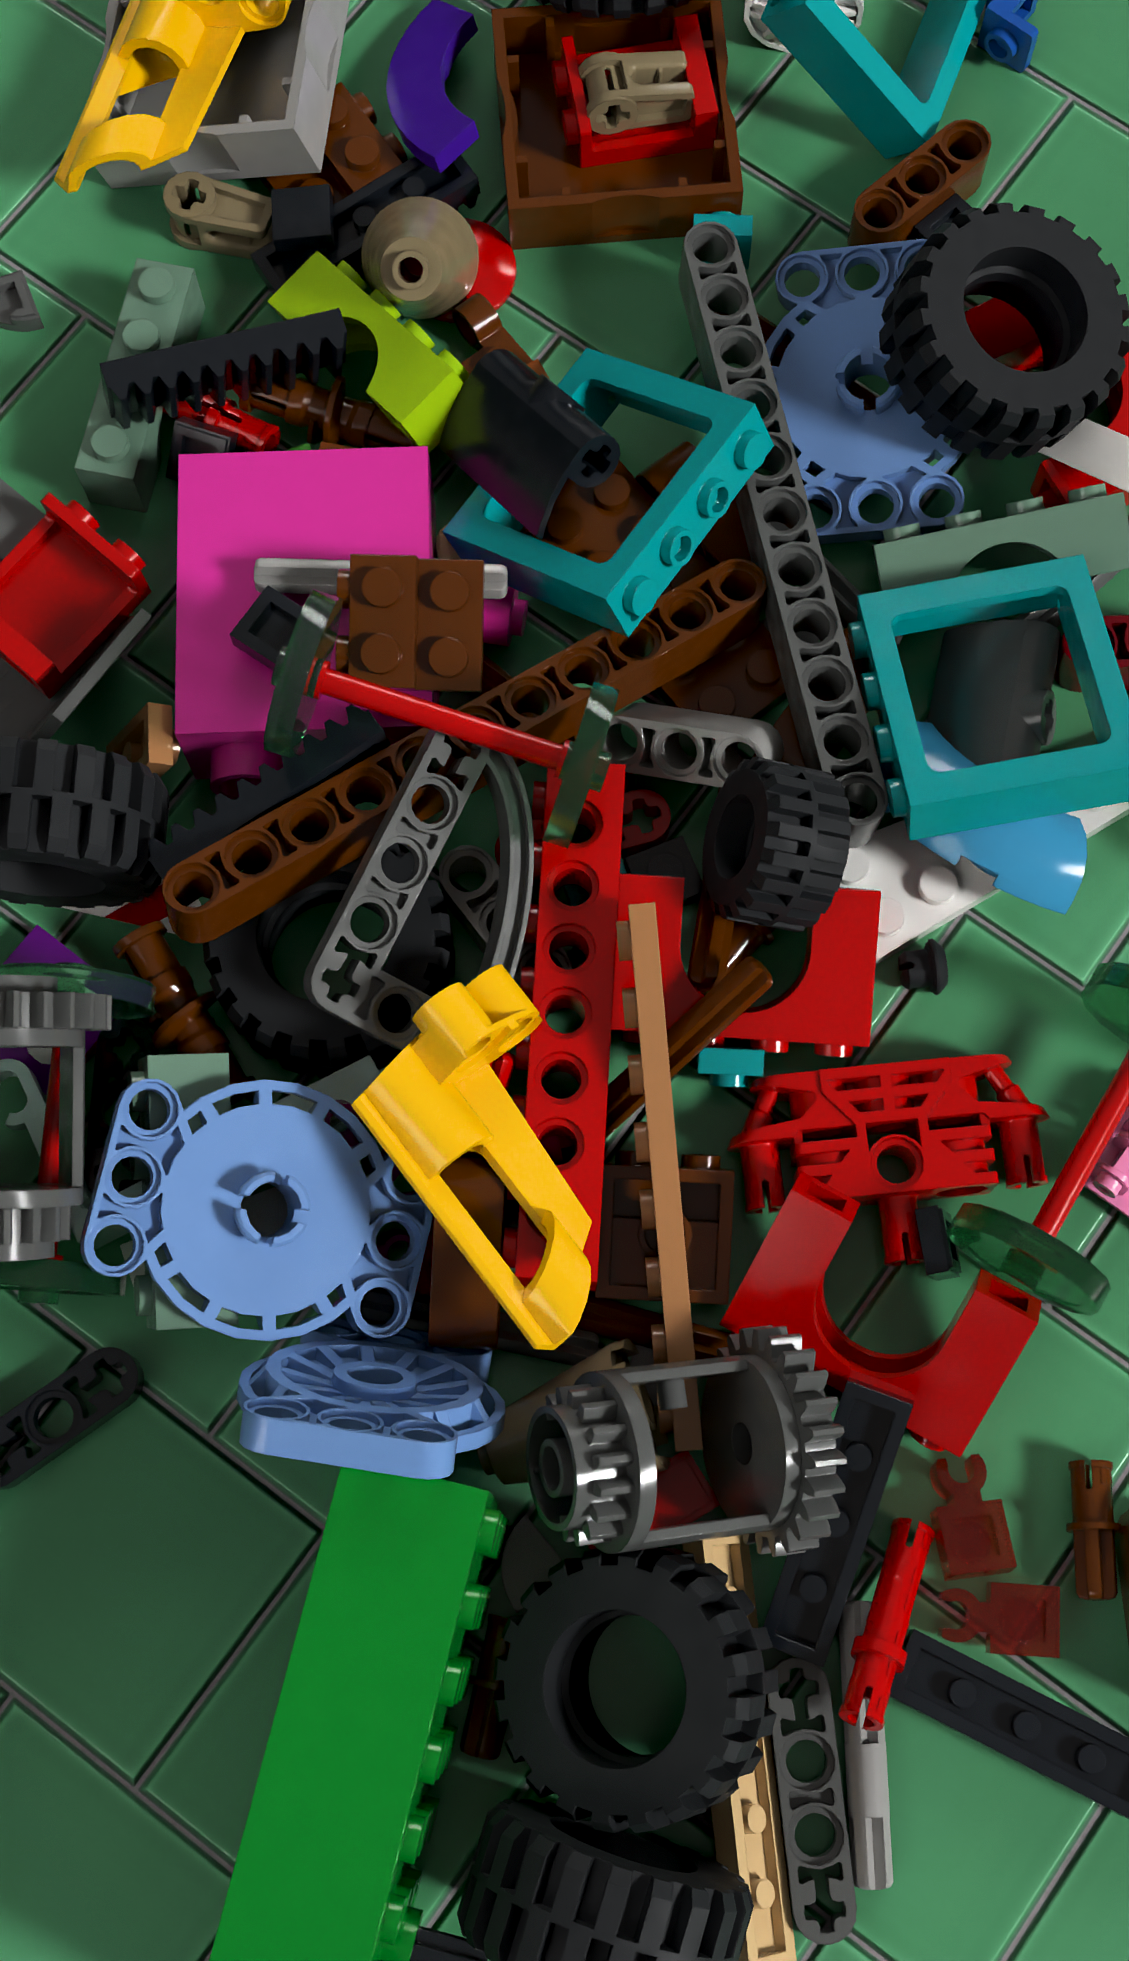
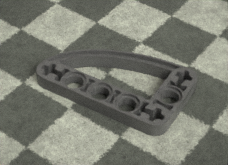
[303,730,534,1052]

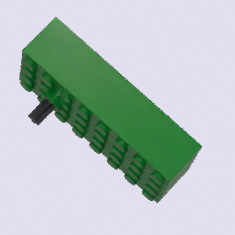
[209,1467,509,1961]

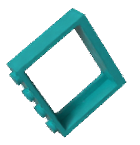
[761,0,987,159]
[442,348,774,638]
[848,554,1129,841]

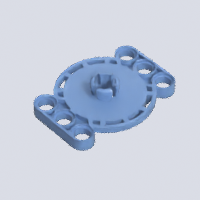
[765,239,965,544]
[80,1078,433,1341]
[237,1317,505,1480]

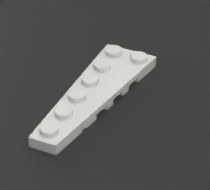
[839,802,1129,965]

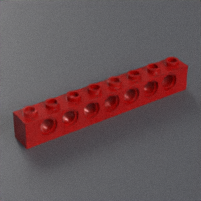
[502,761,626,1291]

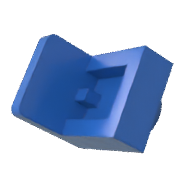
[977,0,1039,73]

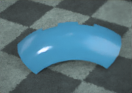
[851,721,1087,915]

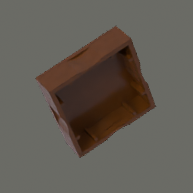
[491,0,744,250]

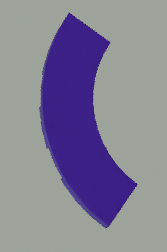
[386,0,480,173]

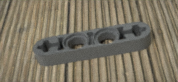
[766,1656,857,1945]

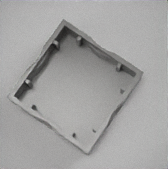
[90,0,350,189]

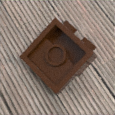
[259,82,408,205]
[335,554,485,693]
[595,1150,735,1305]

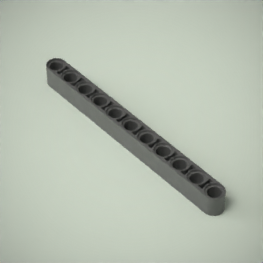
[678,221,888,848]

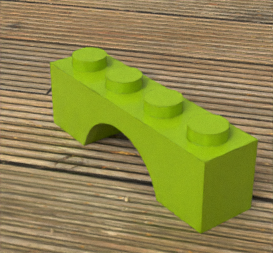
[267,250,470,453]

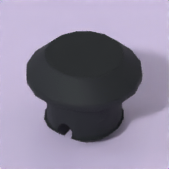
[898,939,948,995]

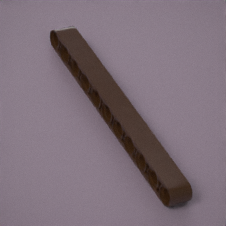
[162,559,767,943]

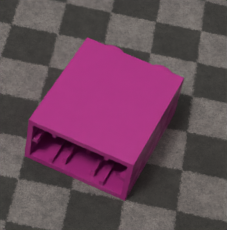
[175,446,439,800]

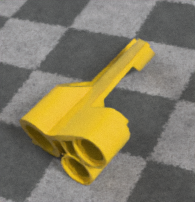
[54,0,292,193]
[351,964,592,1350]

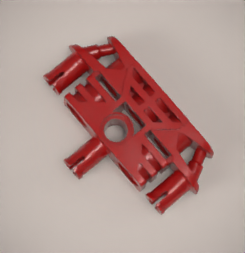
[727,1054,1050,1266]

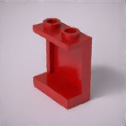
[552,14,719,168]
[0,492,152,700]

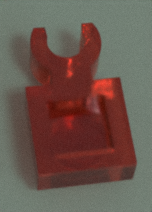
[930,1454,1017,1581]
[938,1582,1060,1658]

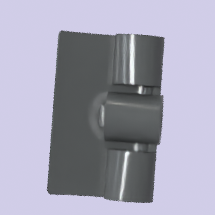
[927,619,1061,765]

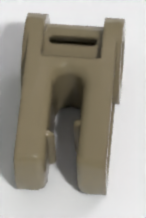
[578,51,695,135]
[163,171,273,259]

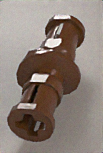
[239,375,416,448]
[112,921,256,1106]

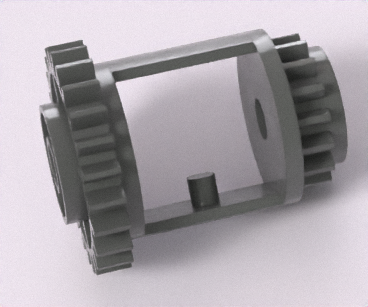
[0,975,112,1262]
[526,1325,847,1557]

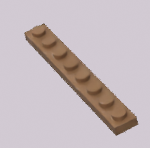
[616,902,703,1452]

